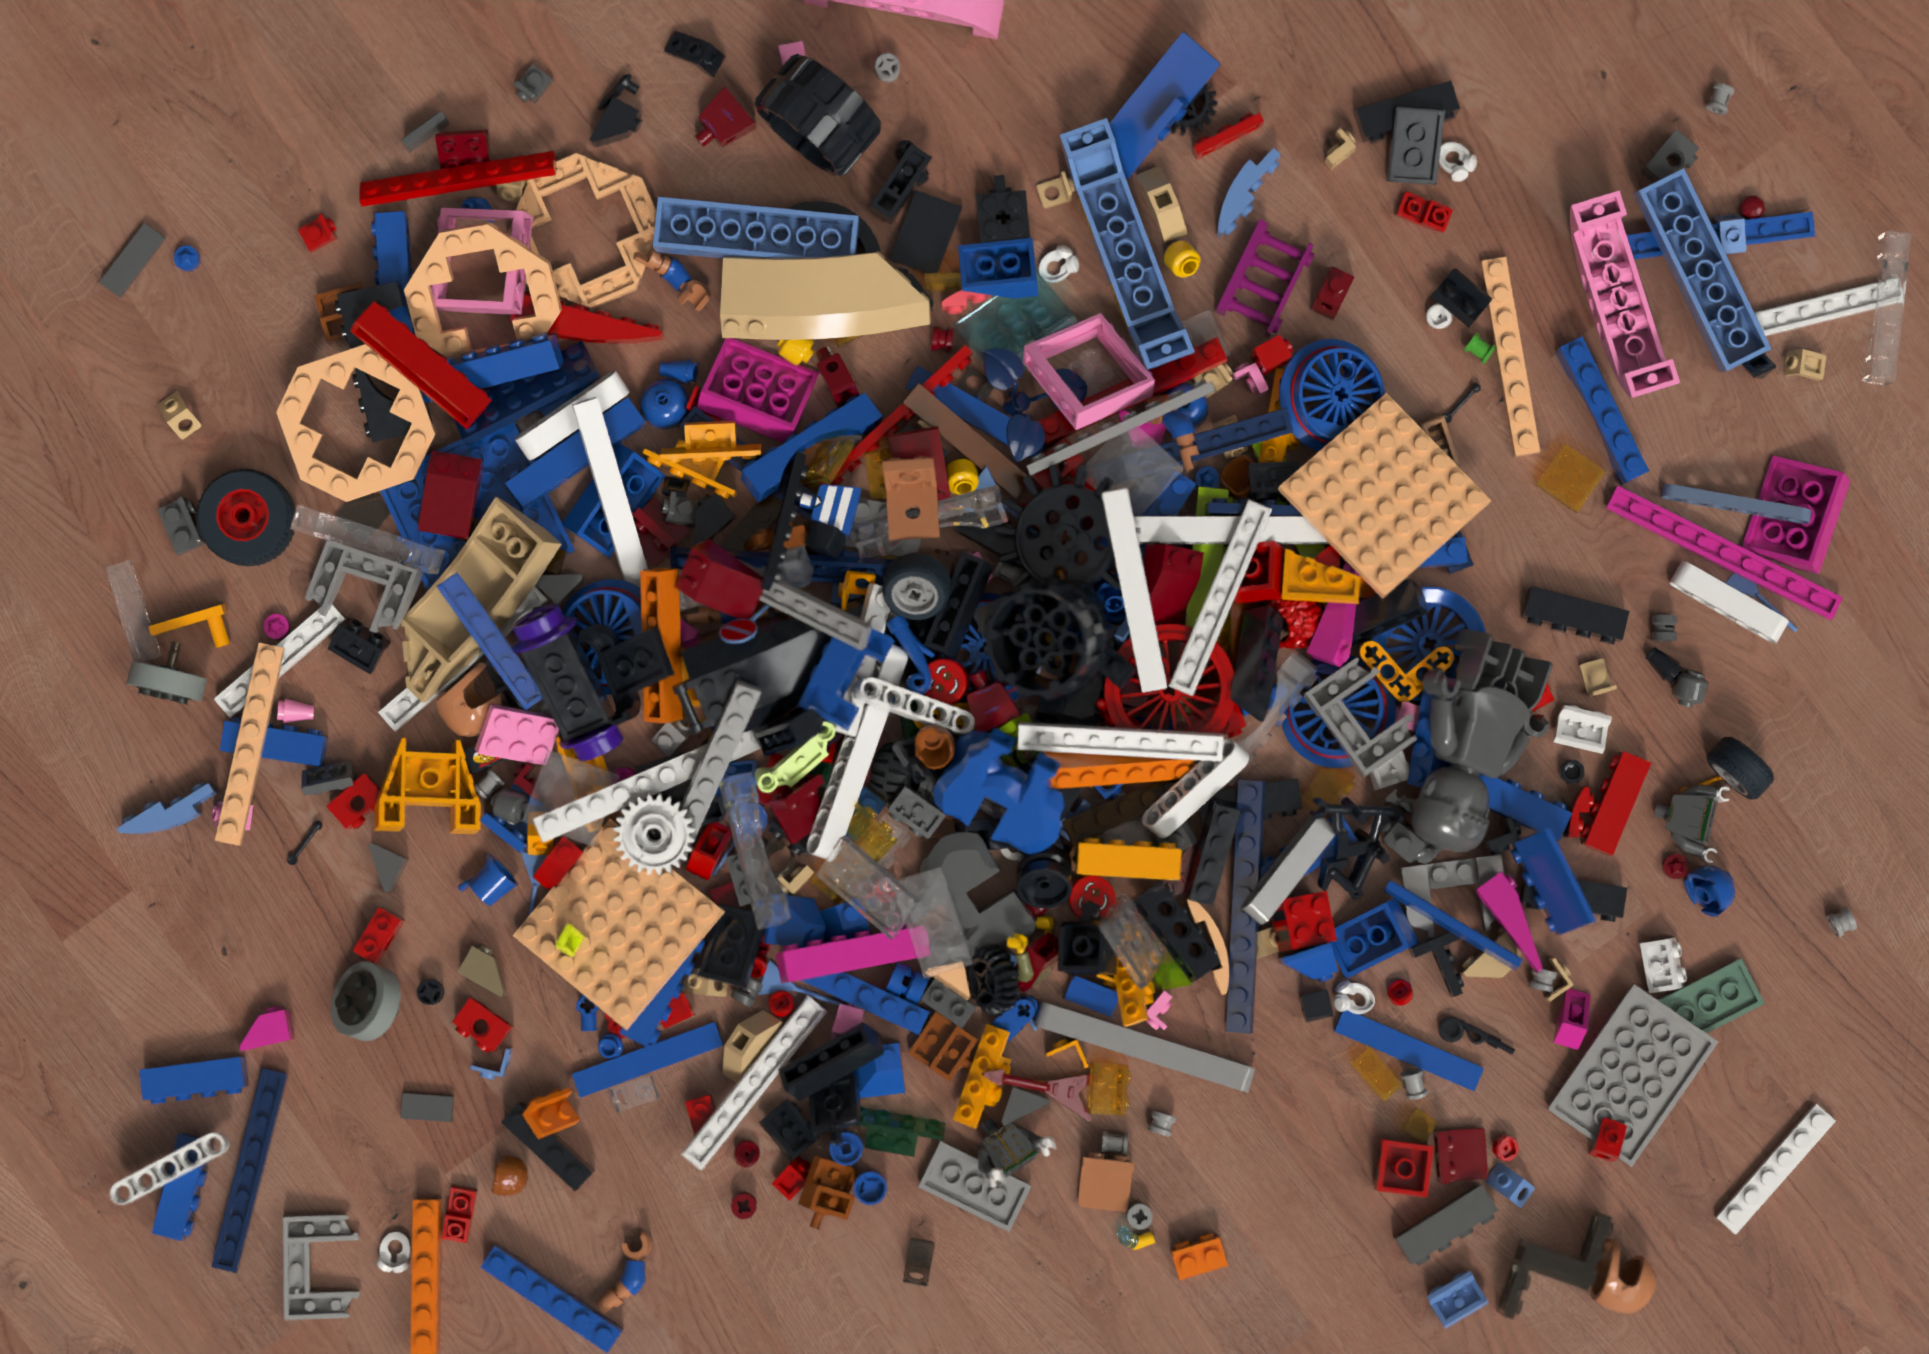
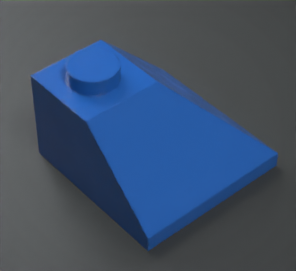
[764,893,826,948]
[820,898,872,944]
[1278,942,1338,983]
[852,1042,905,1098]

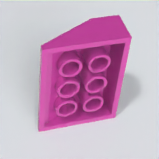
[697,338,819,443]
[1742,456,1851,574]

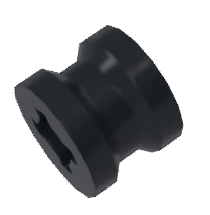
[417,980,445,1005]

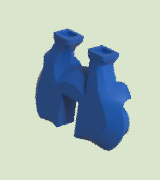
[933,728,1065,854]

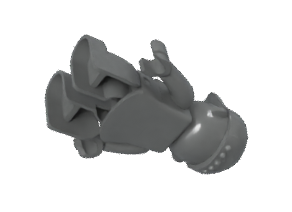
[1399,629,1553,852]

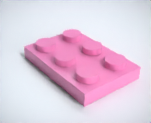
[475,704,559,766]

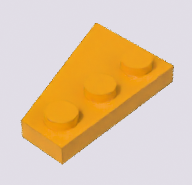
[1282,548,1360,604]

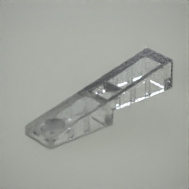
[105,560,162,663]

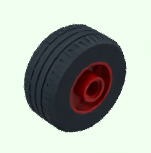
[196,468,297,567]

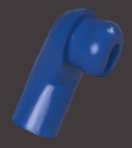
[462,197,496,223]

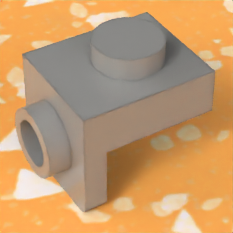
[651,717,692,756]

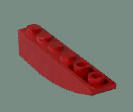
[510,291,664,344]

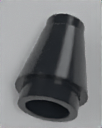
[1645,647,1684,683]

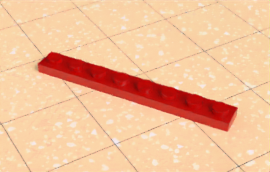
[359,151,556,207]
[1037,337,1228,446]
[818,345,973,486]

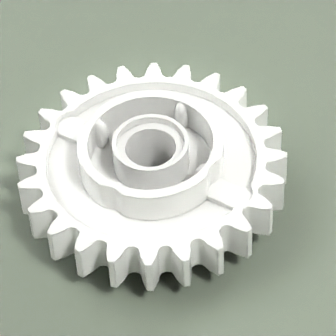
[614,793,696,875]

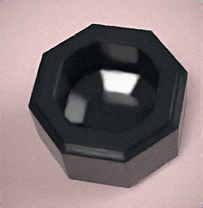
[1559,760,1584,784]

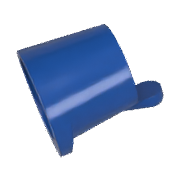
[458,853,518,906]

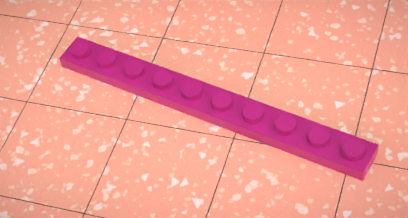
[1605,485,1843,621]

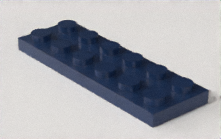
[453,341,600,446]

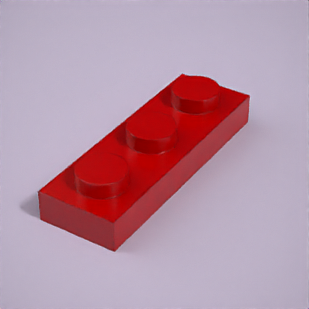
[1192,112,1264,160]

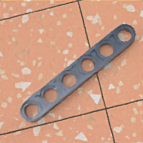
[1661,484,1812,524]

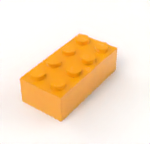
[1076,838,1182,880]

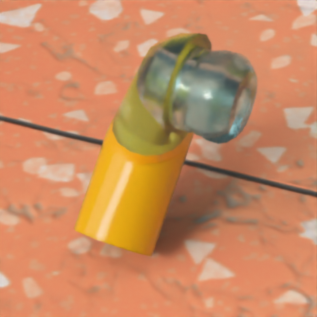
[1117,1227,1155,1250]

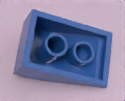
[958,238,1038,299]
[1331,899,1419,979]

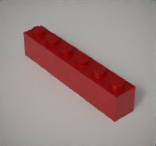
[350,301,491,429]

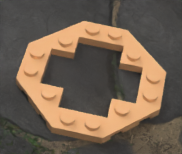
[506,153,656,310]
[404,222,562,360]
[276,344,436,502]

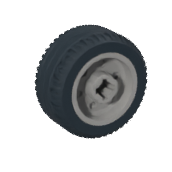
[882,552,950,620]
[1707,737,1774,800]

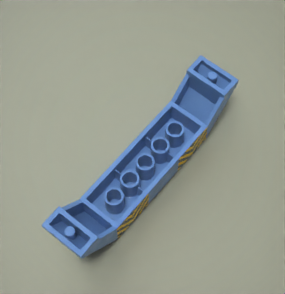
[1059,118,1194,370]

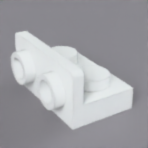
[1640,937,1687,993]

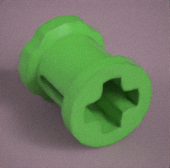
[1464,332,1497,364]

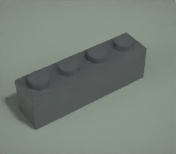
[1393,1183,1498,1266]

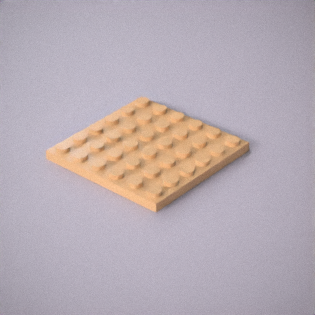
[1278,393,1491,599]
[513,819,724,1030]

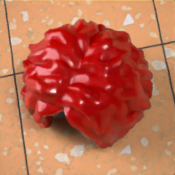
[1266,599,1324,649]

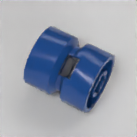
[885,962,931,1006]
[830,1131,863,1166]
[854,1170,887,1205]

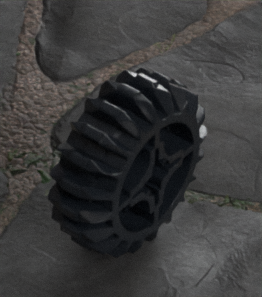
[1171,82,1218,136]
[967,946,1020,1015]

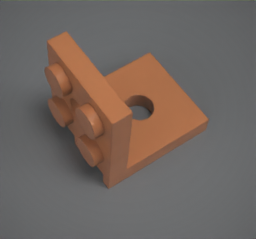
[882,456,940,541]

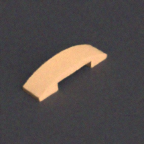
[1185,899,1229,995]

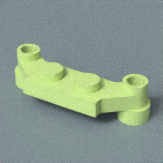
[754,718,835,792]

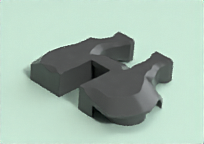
[901,832,1037,965]

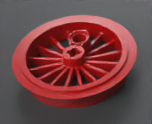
[1105,624,1235,734]

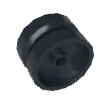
[1016,845,1072,909]

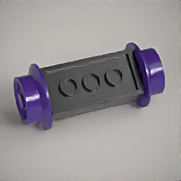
[512,603,624,761]

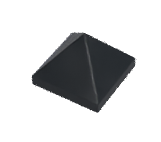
[1742,353,1776,379]
[661,476,690,498]

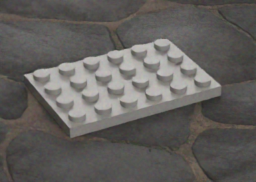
[1547,984,1718,1167]

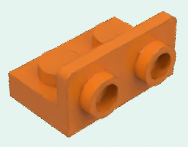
[522,1087,580,1139]
[1170,1233,1228,1280]

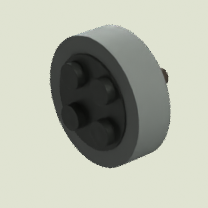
[126,641,207,705]
[331,961,401,1041]

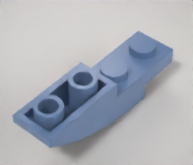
[1216,148,1281,238]
[117,782,218,834]

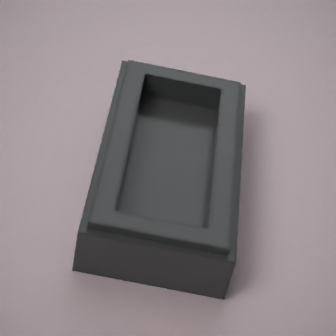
[401,111,450,153]
[401,1093,454,1122]

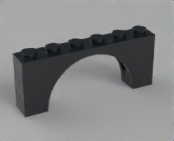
[335,281,433,442]

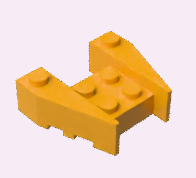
[374,738,481,834]

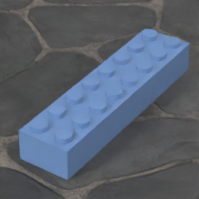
[1633,168,1772,372]
[653,197,859,259]

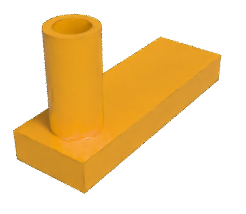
[148,603,230,648]

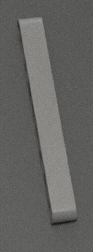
[1033,1001,1256,1093]

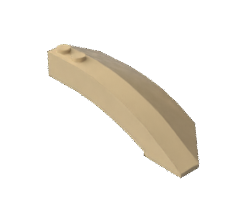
[720,251,931,340]
[401,497,561,703]

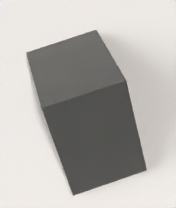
[536,574,584,607]
[368,843,409,893]
[1001,1086,1049,1126]

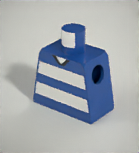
[800,484,862,538]

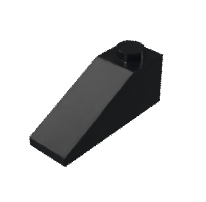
[870,144,932,225]

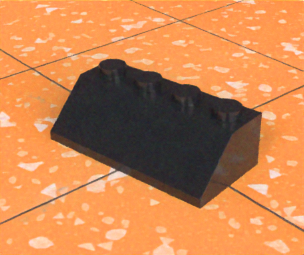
[1230,605,1284,722]

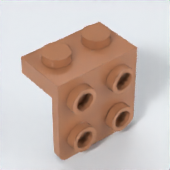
[1078,1152,1134,1212]

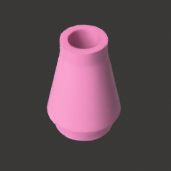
[277,698,314,723]

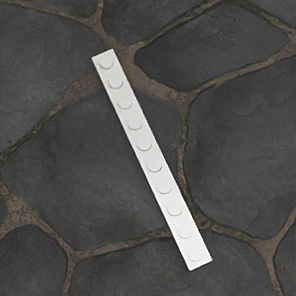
[532,724,767,842]

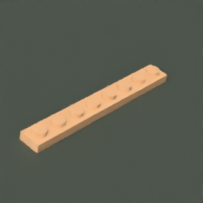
[1480,257,1540,457]
[215,643,285,846]

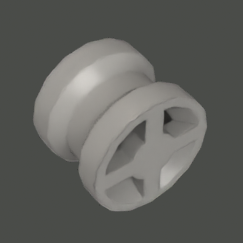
[875,53,900,82]
[1826,907,1857,938]
[1528,968,1557,993]
[1147,1110,1177,1137]
[1127,1203,1153,1230]

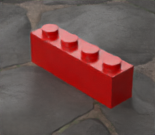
[1580,751,1651,856]

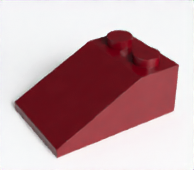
[889,426,952,513]
[418,451,484,539]
[675,539,764,619]
[1143,544,1204,624]

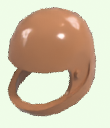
[435,662,502,737]
[1590,1238,1657,1314]

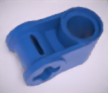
[991,996,1039,1042]

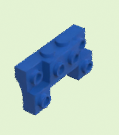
[798,628,894,731]

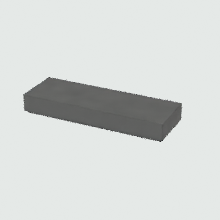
[99,223,166,298]

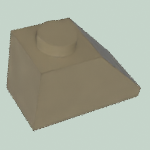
[457,944,507,997]

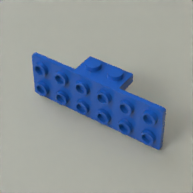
[1109,32,1221,179]

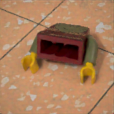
[1007,915,1059,992]

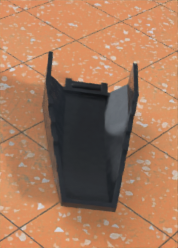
[672,596,896,734]

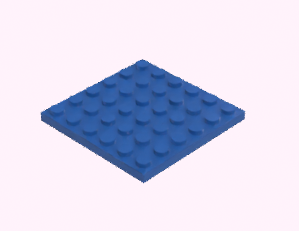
[380,422,575,591]

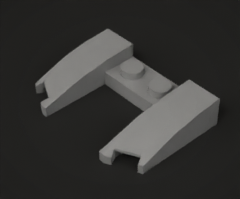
[305,540,424,633]
[1303,658,1416,778]
[1399,855,1504,938]
[283,1215,360,1320]

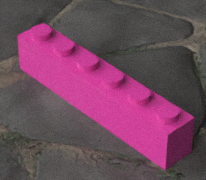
[775,922,931,984]

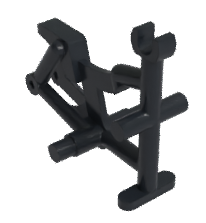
[1310,797,1404,899]

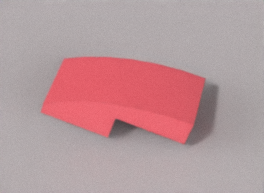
[942,290,991,314]

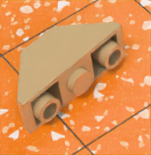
[1136,166,1188,244]
[1460,927,1521,978]
[722,1010,783,1083]

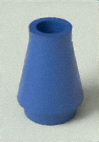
[660,359,698,384]

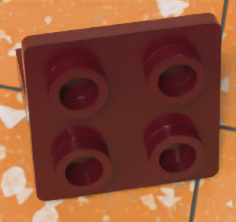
[435,129,490,169]
[632,498,689,567]

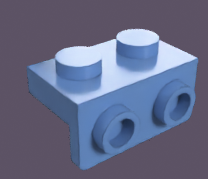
[1427,1271,1489,1329]

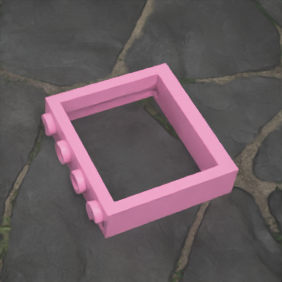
[431,208,533,315]
[1023,313,1155,430]

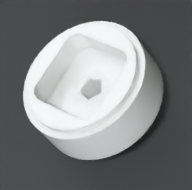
[1426,304,1453,329]

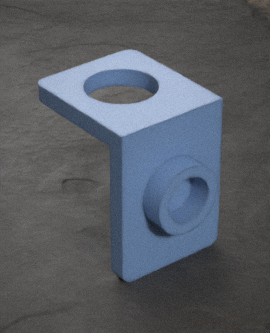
[1713,214,1746,254]
[470,1047,513,1080]
[1485,1162,1535,1208]

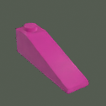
[1307,561,1360,668]
[1476,872,1543,974]

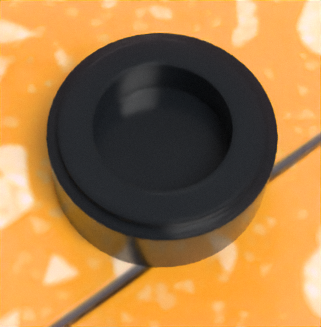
[1438,1017,1464,1042]

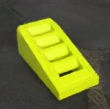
[555,924,584,957]

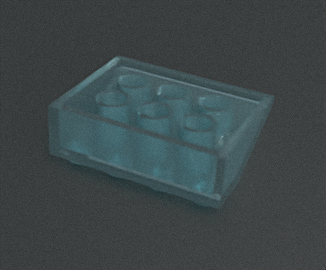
[954,270,1078,371]

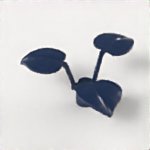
[982,348,1088,462]

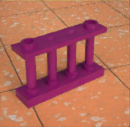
[1215,219,1315,338]

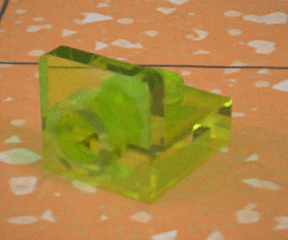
[1154,962,1192,990]

